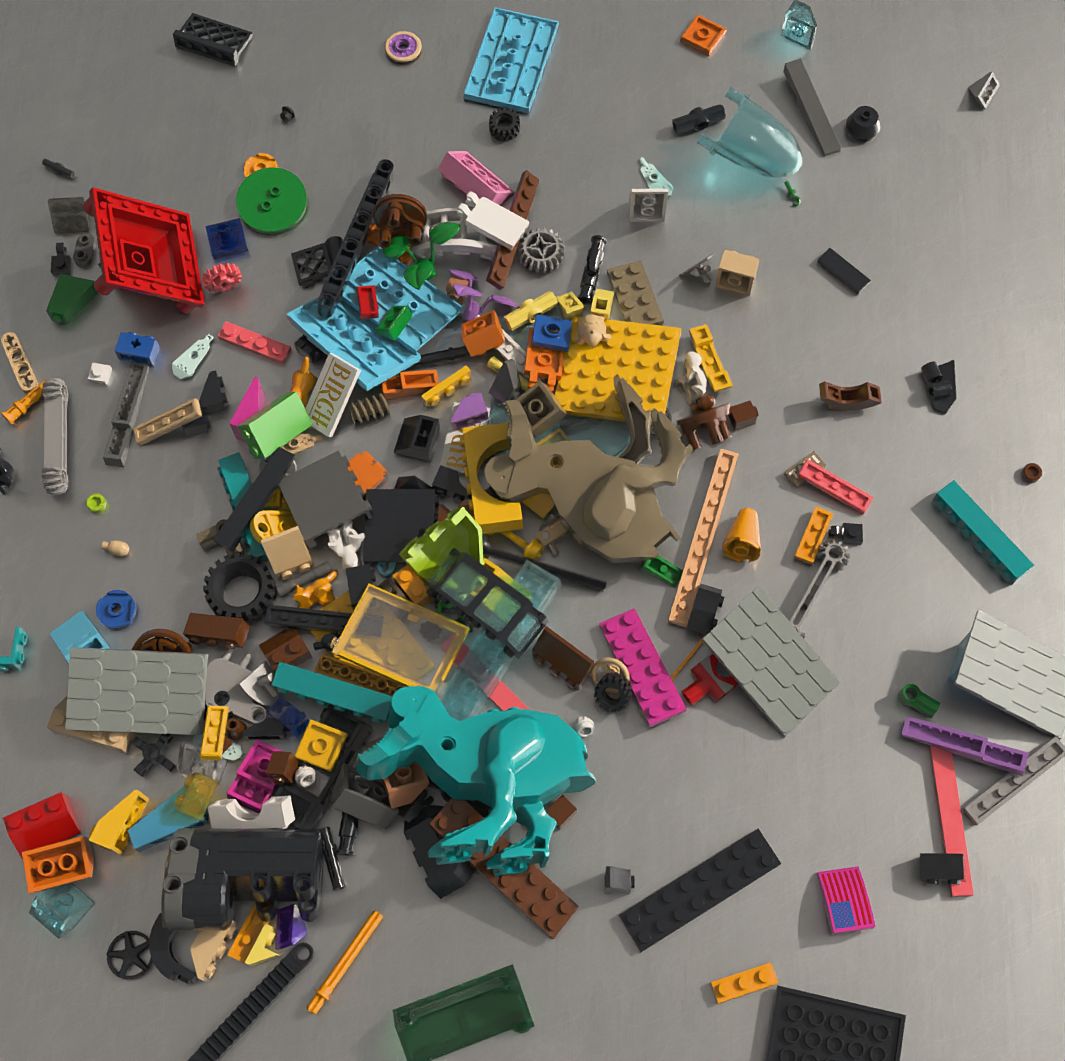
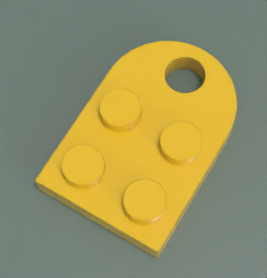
[250,511,307,545]

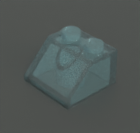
[781,0,817,50]
[29,883,95,939]

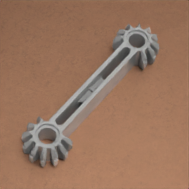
[41,378,69,495]
[790,539,850,639]

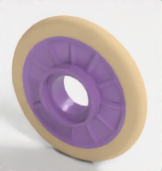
[385,31,422,63]

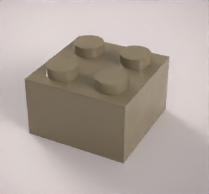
[516,381,567,437]

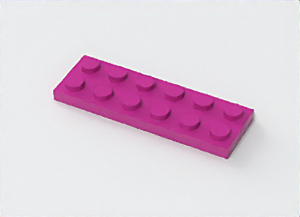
[599,608,687,727]

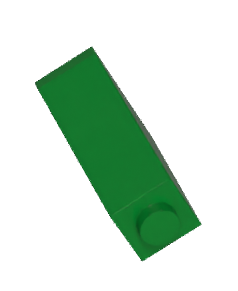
[46,274,98,323]

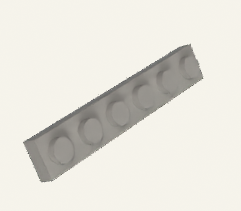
[963,737,1065,826]

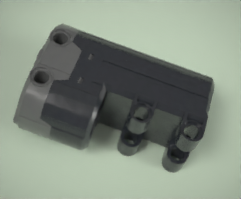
[161,828,323,931]

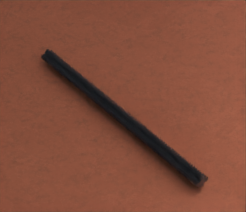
[418,526,607,592]

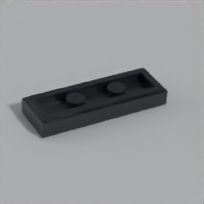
[817,248,871,294]

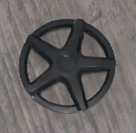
[106,931,153,980]

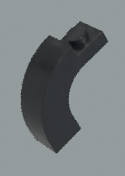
[149,913,199,984]

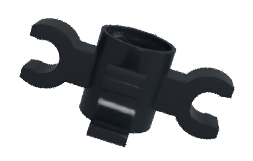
[131,734,176,777]

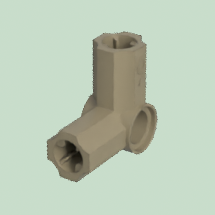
[196,519,245,558]

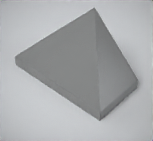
[969,72,1000,109]

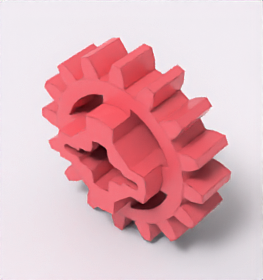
[201,263,242,293]

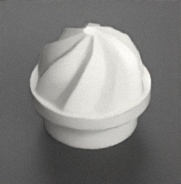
[574,716,594,737]
[295,765,316,787]

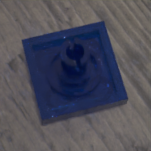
[205,218,248,259]

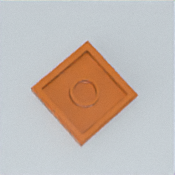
[680,14,726,55]

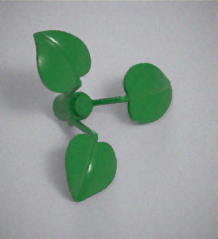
[383,222,461,290]

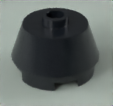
[846,106,881,141]

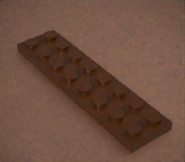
[428,797,579,939]

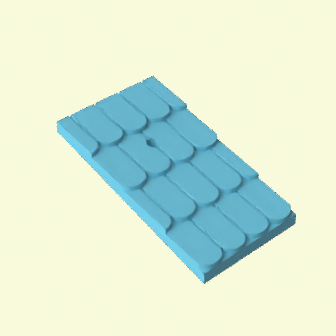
[463,7,559,114]
[341,246,465,353]
[286,297,421,391]

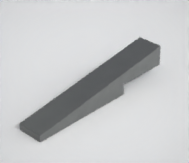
[783,58,841,157]
[103,362,150,467]

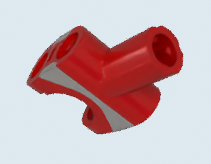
[681,654,738,706]

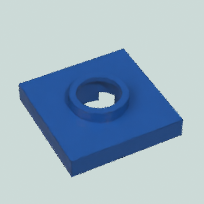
[532,314,572,352]

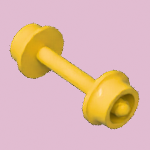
[487,531,544,561]

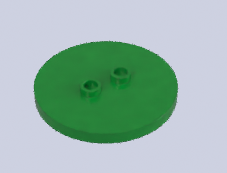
[236,167,307,234]

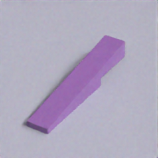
[901,716,1029,777]

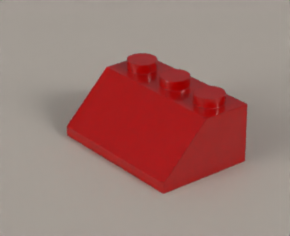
[3,792,82,859]

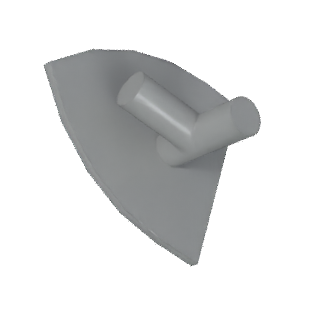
[679,254,714,284]
[238,661,283,708]

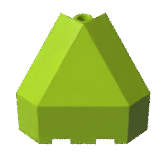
[399,507,485,601]

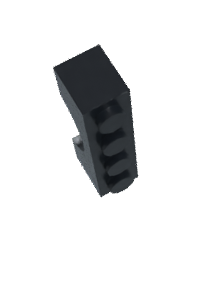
[432,465,502,504]

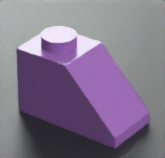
[451,392,489,431]

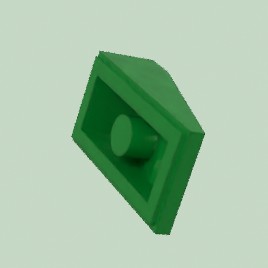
[639,555,683,588]

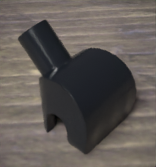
[313,633,341,653]

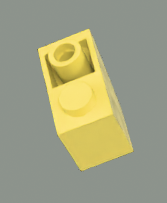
[590,289,614,320]

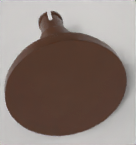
[373,194,427,248]
[676,403,732,450]

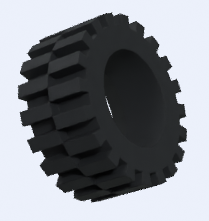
[203,553,277,625]

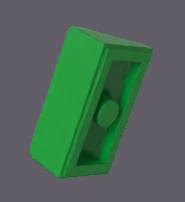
[375,306,412,340]

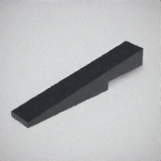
[213,447,296,552]

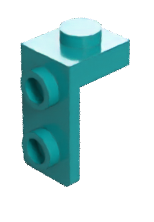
[0,627,27,672]

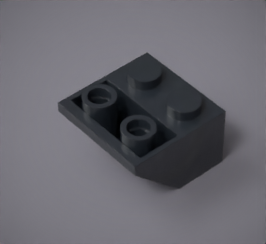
[394,415,440,461]

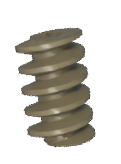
[349,393,390,426]

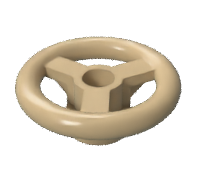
[591,657,630,694]

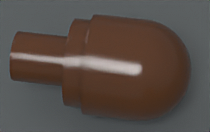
[689,394,715,412]

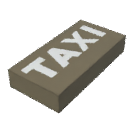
[784,451,826,488]

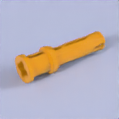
[1,379,47,425]

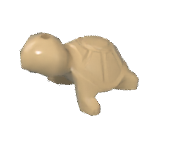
[575,314,611,347]

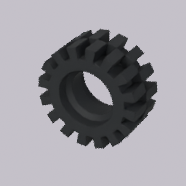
[489,107,520,141]
[594,673,633,713]

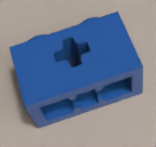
[114,332,160,366]

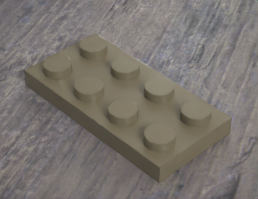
[607,260,664,325]

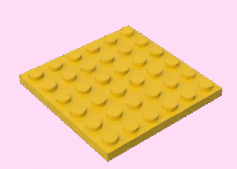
[555,316,681,425]

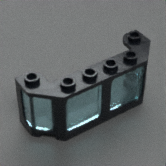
[424,548,548,659]

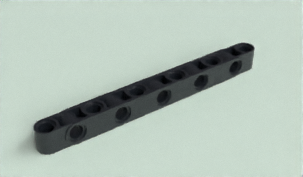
[317,159,394,318]

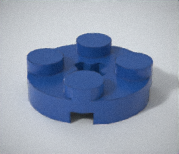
[96,590,137,629]

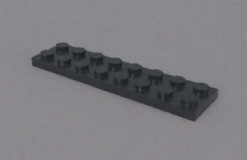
[619,828,781,953]

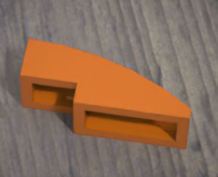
[380,370,439,400]

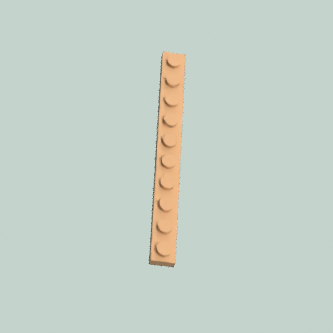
[668,449,739,628]

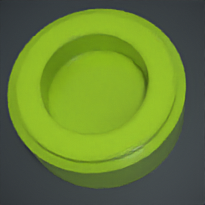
[86,493,107,513]

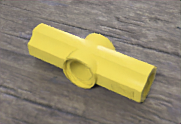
[504,291,558,331]

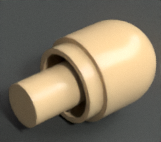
[101,540,129,557]

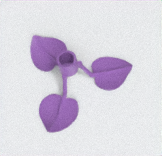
[449,270,519,321]

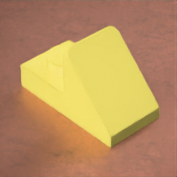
[556,292,584,321]
[245,923,280,967]

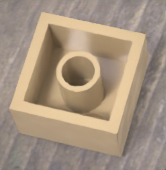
[715,250,760,295]

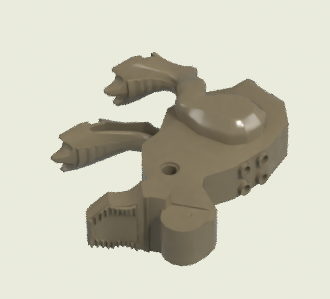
[484,375,693,563]

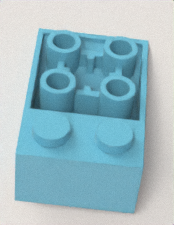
[49,610,111,663]

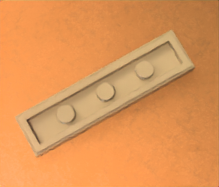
[133,398,202,446]

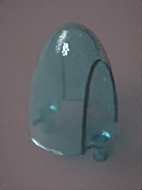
[697,87,803,178]

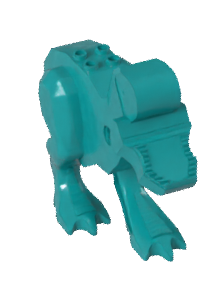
[356,686,596,876]

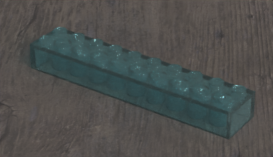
[438,560,561,721]

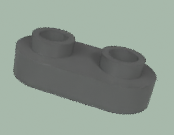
[73,233,96,268]

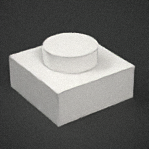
[88,363,112,385]

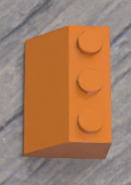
[22,836,94,894]

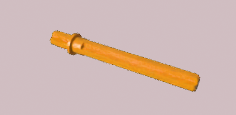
[306,910,383,1014]

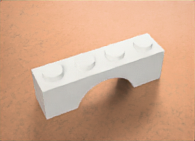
[207,796,295,829]

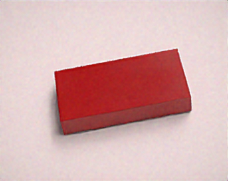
[357,285,379,319]

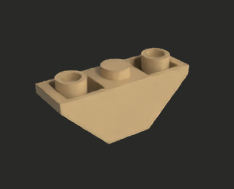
[190,921,237,982]

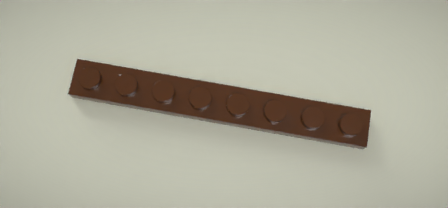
[486,170,540,290]

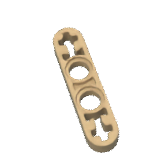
[1,332,39,394]

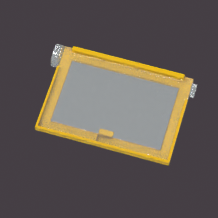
[330,584,470,701]

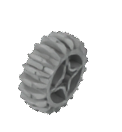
[517,227,565,274]

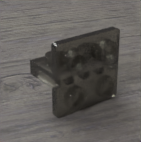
[48,197,90,234]

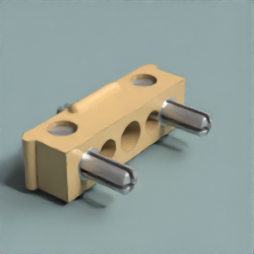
[534,514,571,556]

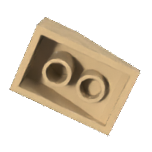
[261,526,314,580]

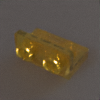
[174,772,219,821]

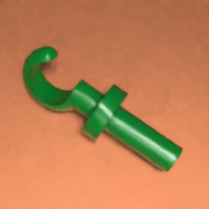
[784,181,801,206]

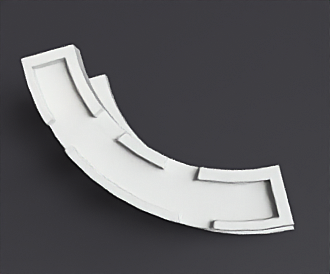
[412,208,498,261]

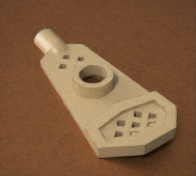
[281,433,323,454]

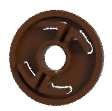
[132,629,193,653]

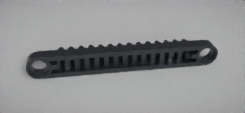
[187,942,315,1061]

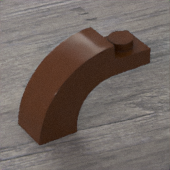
[819,381,882,411]

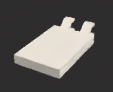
[456,191,529,250]

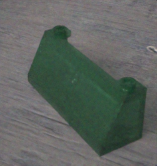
[393,964,535,1061]

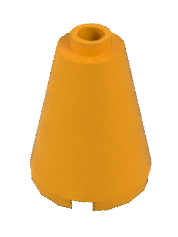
[722,508,761,562]

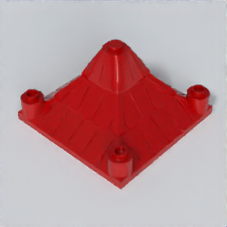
[83,187,205,314]

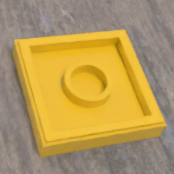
[294,719,348,772]

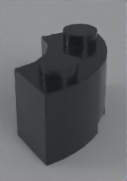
[686,583,725,635]

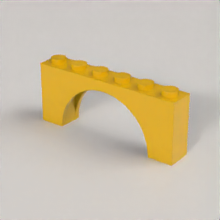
[460,422,523,534]

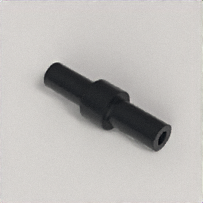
[42,159,75,178]

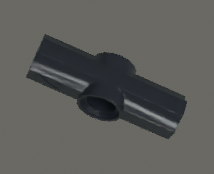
[672,104,726,134]

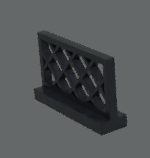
[173,13,253,66]

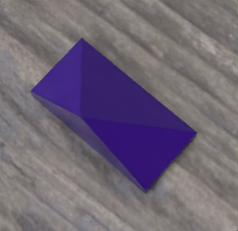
[275,904,308,950]

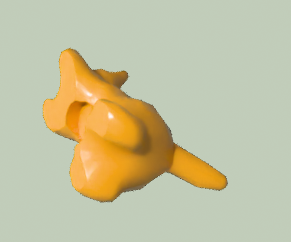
[290,357,318,408]
[293,569,338,609]

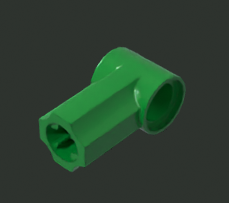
[898,684,940,718]

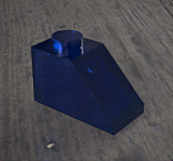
[266,697,309,738]

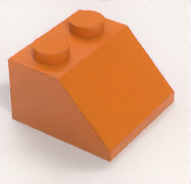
[461,310,505,357]

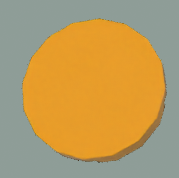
[243,153,278,178]

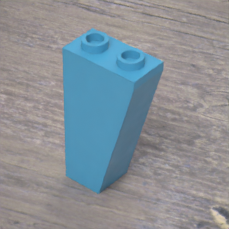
[128,782,209,853]

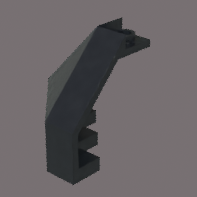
[404,805,488,899]

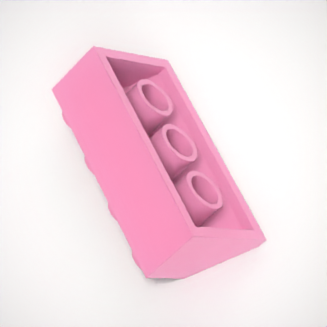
[438,151,515,206]

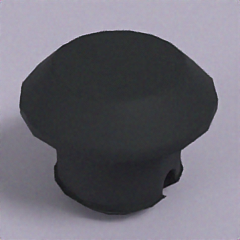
[280,106,295,122]

